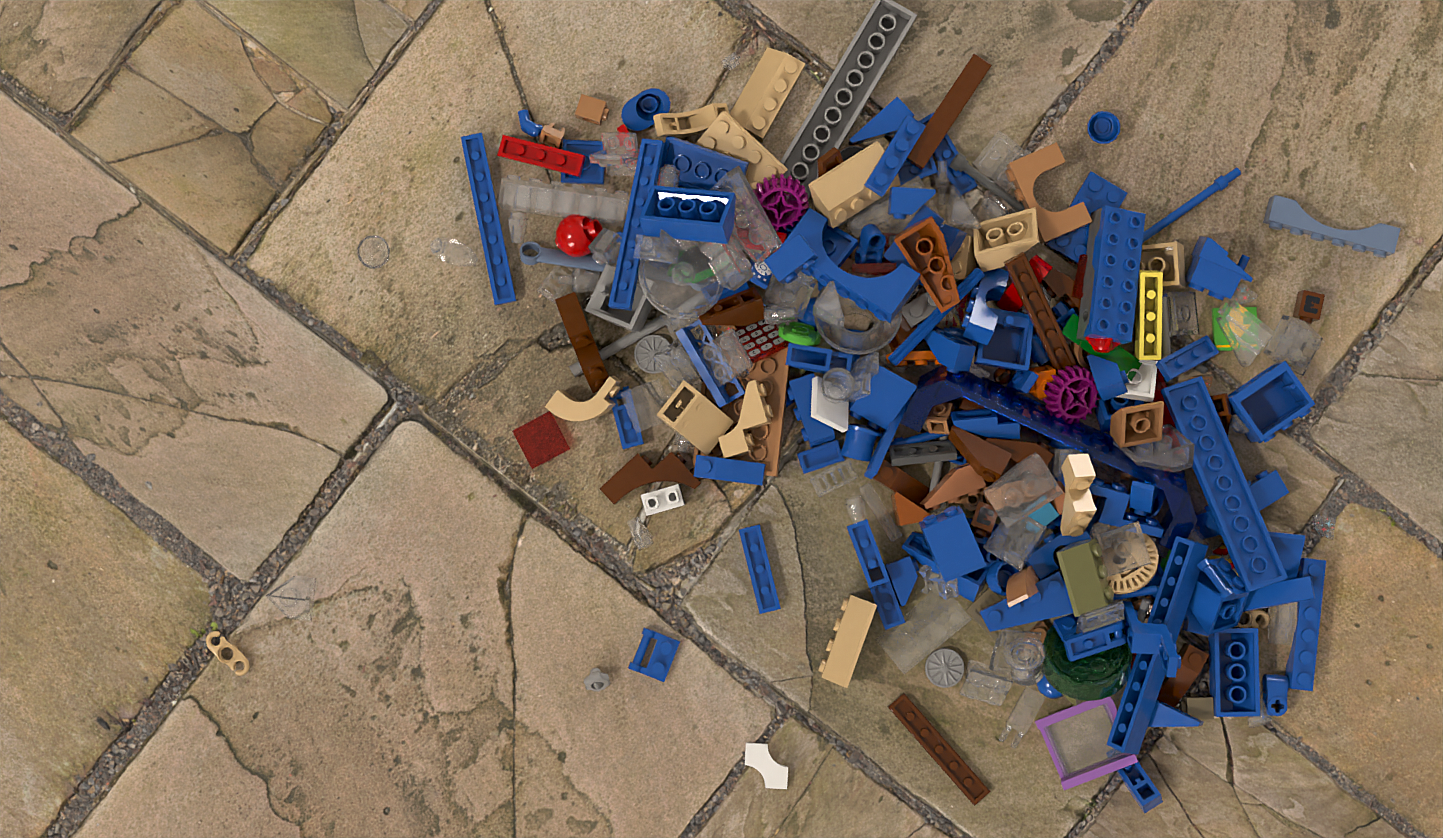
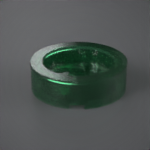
[1042,625,1132,701]

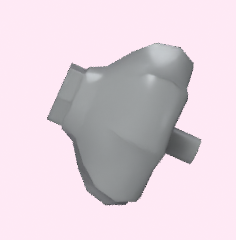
[584,668,611,692]

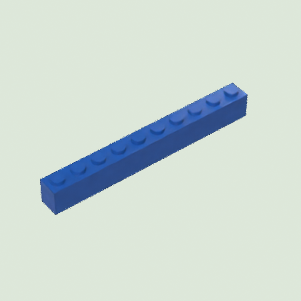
[1106,536,1208,754]

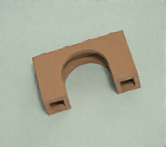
[1005,142,1092,245]

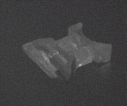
[918,565,959,600]

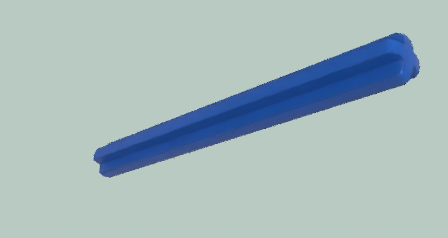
[888,268,985,366]

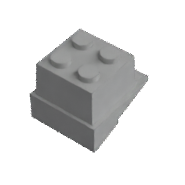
[585,264,658,333]

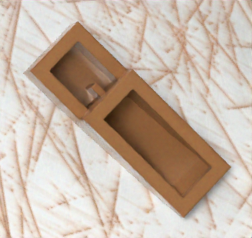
[1006,565,1039,607]

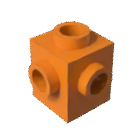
[1029,365,1057,400]

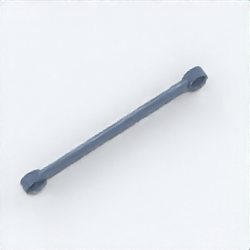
[520,241,712,292]

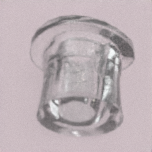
[1003,638,1046,686]

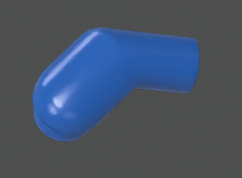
[518,110,543,137]

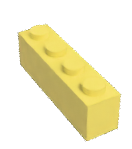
[1135,270,1163,360]

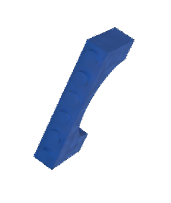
[780,208,921,323]

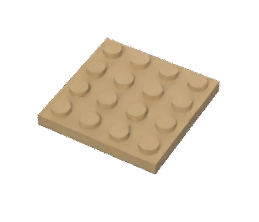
[683,110,788,225]

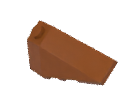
[894,216,960,313]

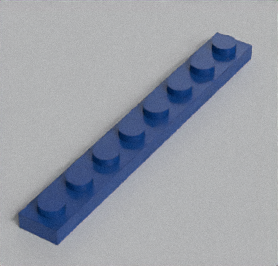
[461,133,516,306]
[608,139,665,311]

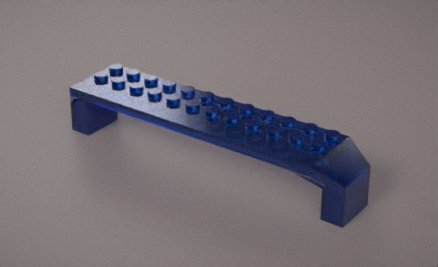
[900,365,1198,550]

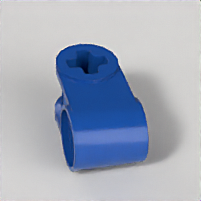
[855,224,886,267]
[1262,674,1289,716]

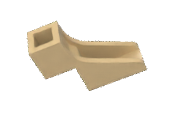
[718,380,773,459]
[1060,454,1096,537]

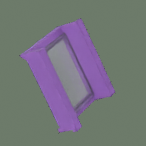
[1035,692,1138,790]

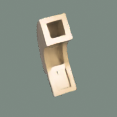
[653,103,729,138]
[545,376,622,421]

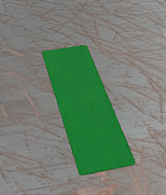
[1062,314,1142,381]

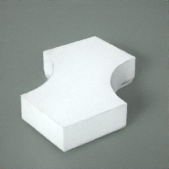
[745,742,788,789]

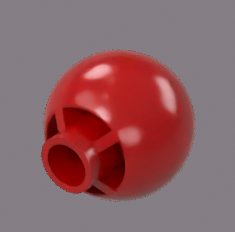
[555,214,603,257]

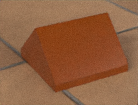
[891,492,931,526]

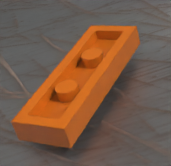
[886,351,942,367]

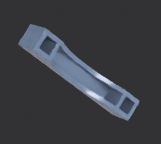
[1263,195,1401,258]

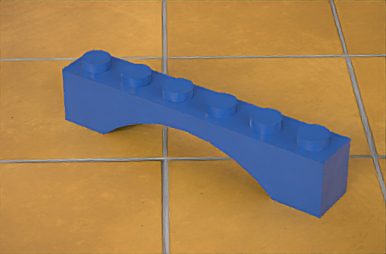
[1285,558,1326,691]

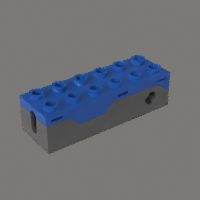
[1077,206,1146,353]

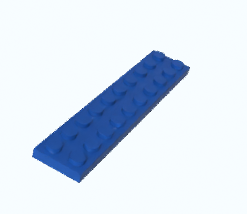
[1161,376,1288,593]

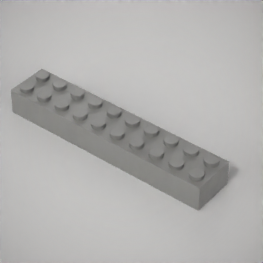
[780,0,917,201]

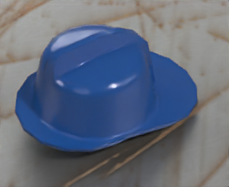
[621,88,671,131]

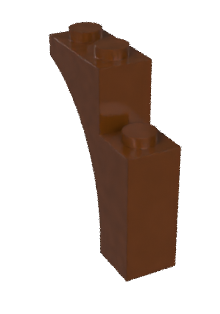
[555,292,609,393]
[599,451,701,505]

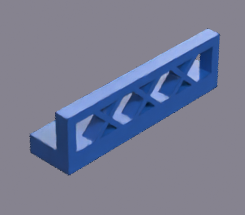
[675,320,745,408]

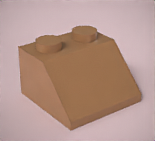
[1110,401,1164,448]

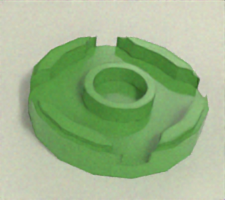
[778,322,822,346]

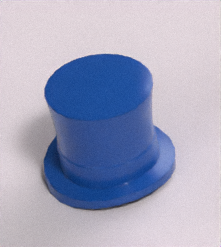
[840,423,883,462]

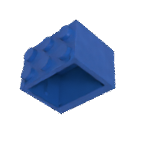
[1228,361,1315,443]

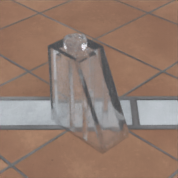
[1216,300,1275,368]

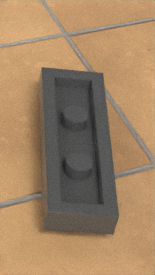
[889,440,957,466]

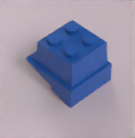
[1185,236,1253,301]
[974,308,1033,372]

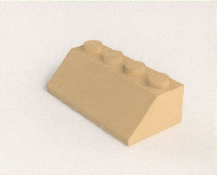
[729,47,805,143]
[808,141,900,228]
[818,594,877,688]

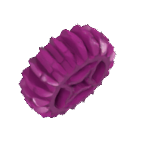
[750,173,809,231]
[1043,365,1101,424]

